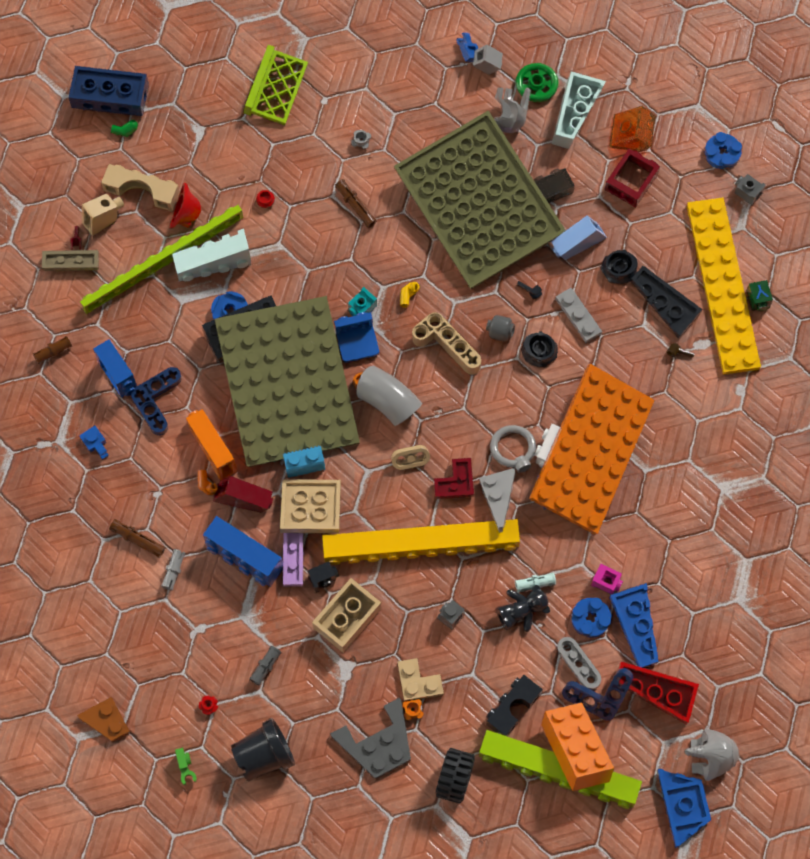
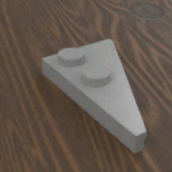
[479,468,516,533]

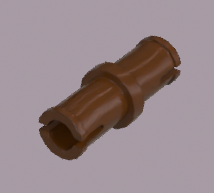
[33,336,72,364]

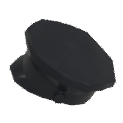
[601,250,638,284]
[521,331,558,368]

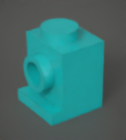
[348,287,377,316]

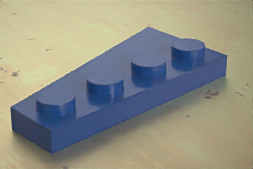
[609,583,659,668]

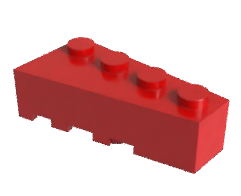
[618,662,699,725]

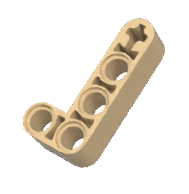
[412,312,481,375]

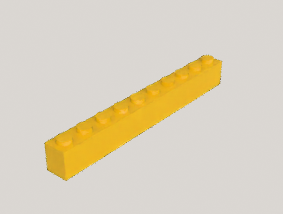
[322,519,520,565]

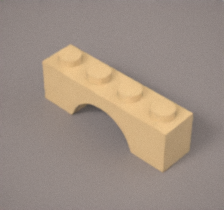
[101,164,180,212]

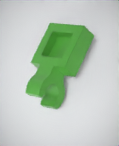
[175,748,197,785]

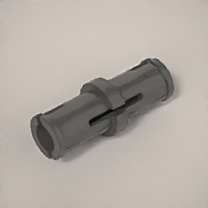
[249,646,282,686]

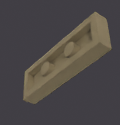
[42,250,99,271]

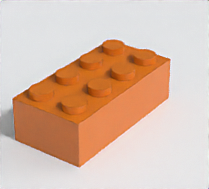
[541,703,614,791]

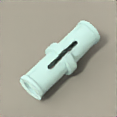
[515,573,556,593]

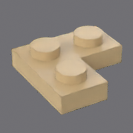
[398,658,444,701]

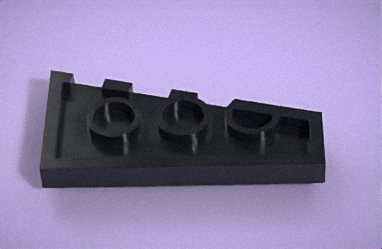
[631,266,702,338]

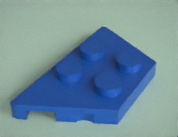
[657,769,711,848]

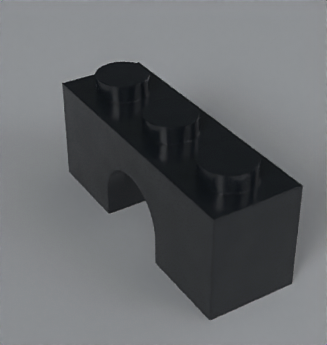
[486,675,543,737]

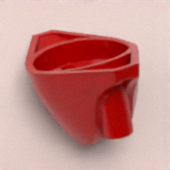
[169,182,201,229]

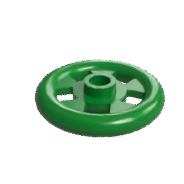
[515,63,559,102]

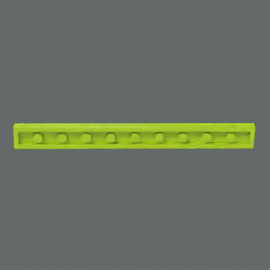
[80,205,243,314]

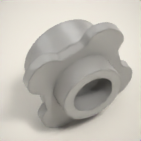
[351,130,371,149]

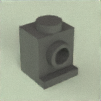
[735,174,766,205]
[437,600,465,630]

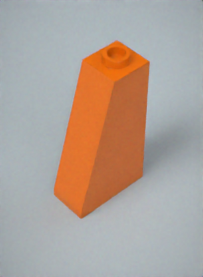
[186,409,237,481]

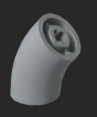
[357,366,423,426]

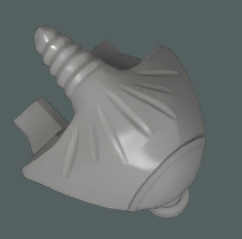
[494,88,531,133]
[684,729,740,781]

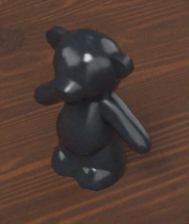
[495,585,550,632]

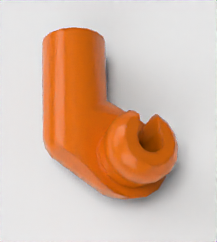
[197,470,218,495]

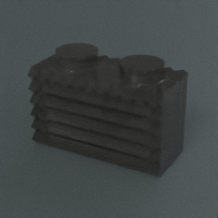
[534,168,575,203]

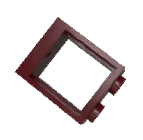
[604,149,660,208]

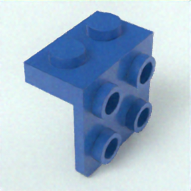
[334,312,379,363]

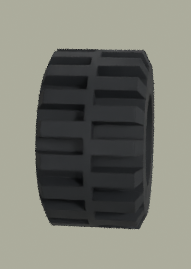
[436,748,475,804]

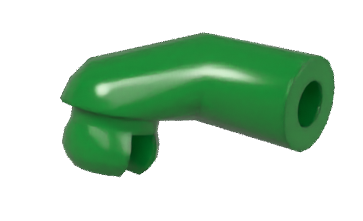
[111,120,138,137]

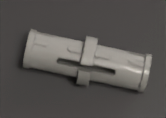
[161,549,186,590]

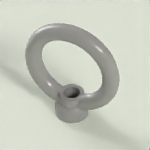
[490,425,536,473]

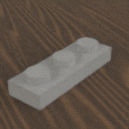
[555,288,602,343]

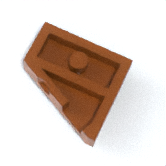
[77,697,130,742]

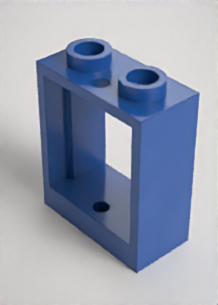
[93,339,137,398]

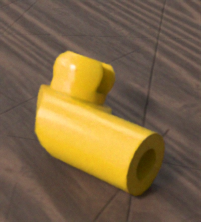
[400,282,420,307]

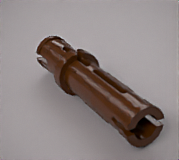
[335,179,377,228]
[109,519,166,558]

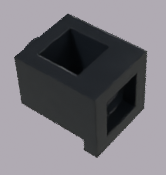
[307,562,339,593]

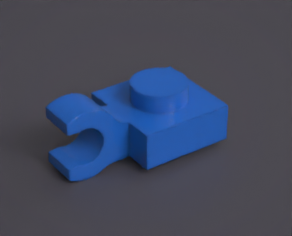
[456,32,479,62]
[79,426,109,460]

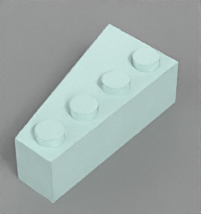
[552,71,606,149]
[172,229,251,281]

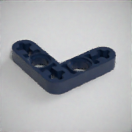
[131,367,182,435]
[562,668,634,720]

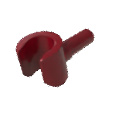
[70,226,82,250]

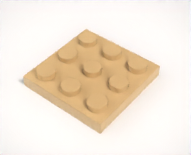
[280,479,341,533]

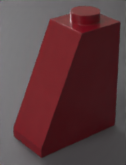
[213,476,273,513]

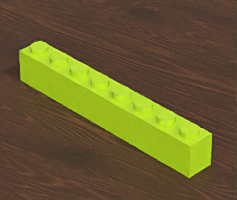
[479,730,642,809]

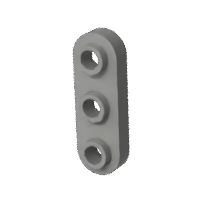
[557,637,601,690]

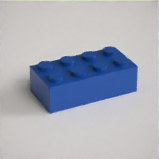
[203,516,283,587]

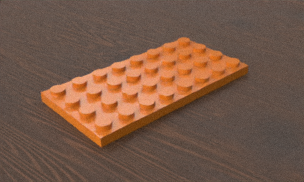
[529,364,655,535]

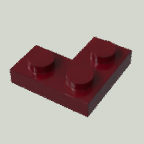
[434,458,474,499]

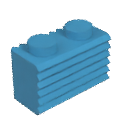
[283,445,325,478]

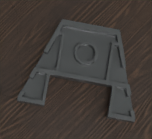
[330,698,411,779]

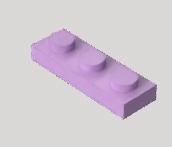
[283,533,303,587]

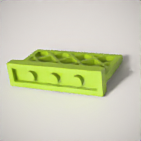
[243,45,308,125]

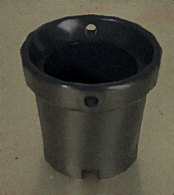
[231,718,295,782]

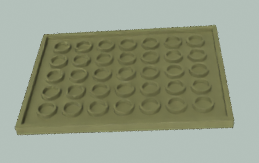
[394,111,566,289]
[215,296,360,468]

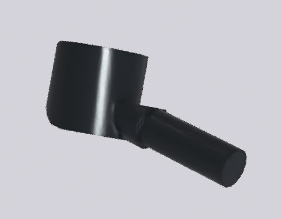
[517,281,542,299]

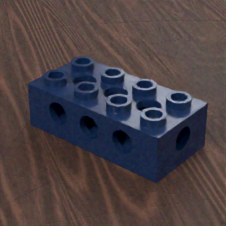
[68,66,149,116]

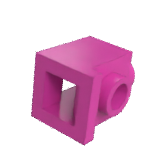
[591,564,623,594]

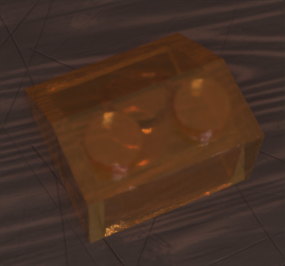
[609,106,656,151]

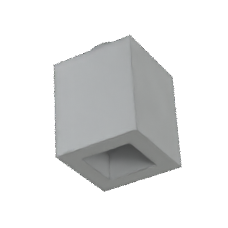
[473,45,503,75]

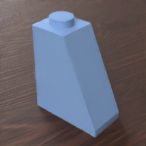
[551,216,607,260]

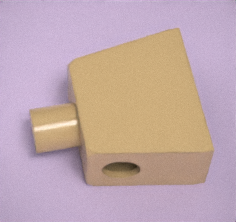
[82,194,124,236]

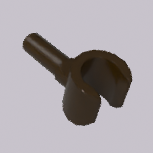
[666,343,694,358]

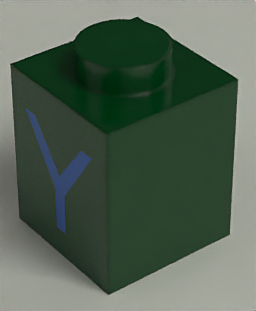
[746,280,773,311]

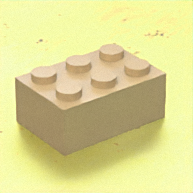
[312,578,382,653]

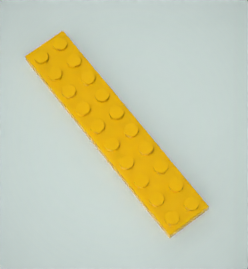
[686,197,761,375]

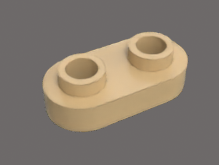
[391,445,430,470]

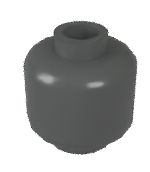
[486,315,515,342]

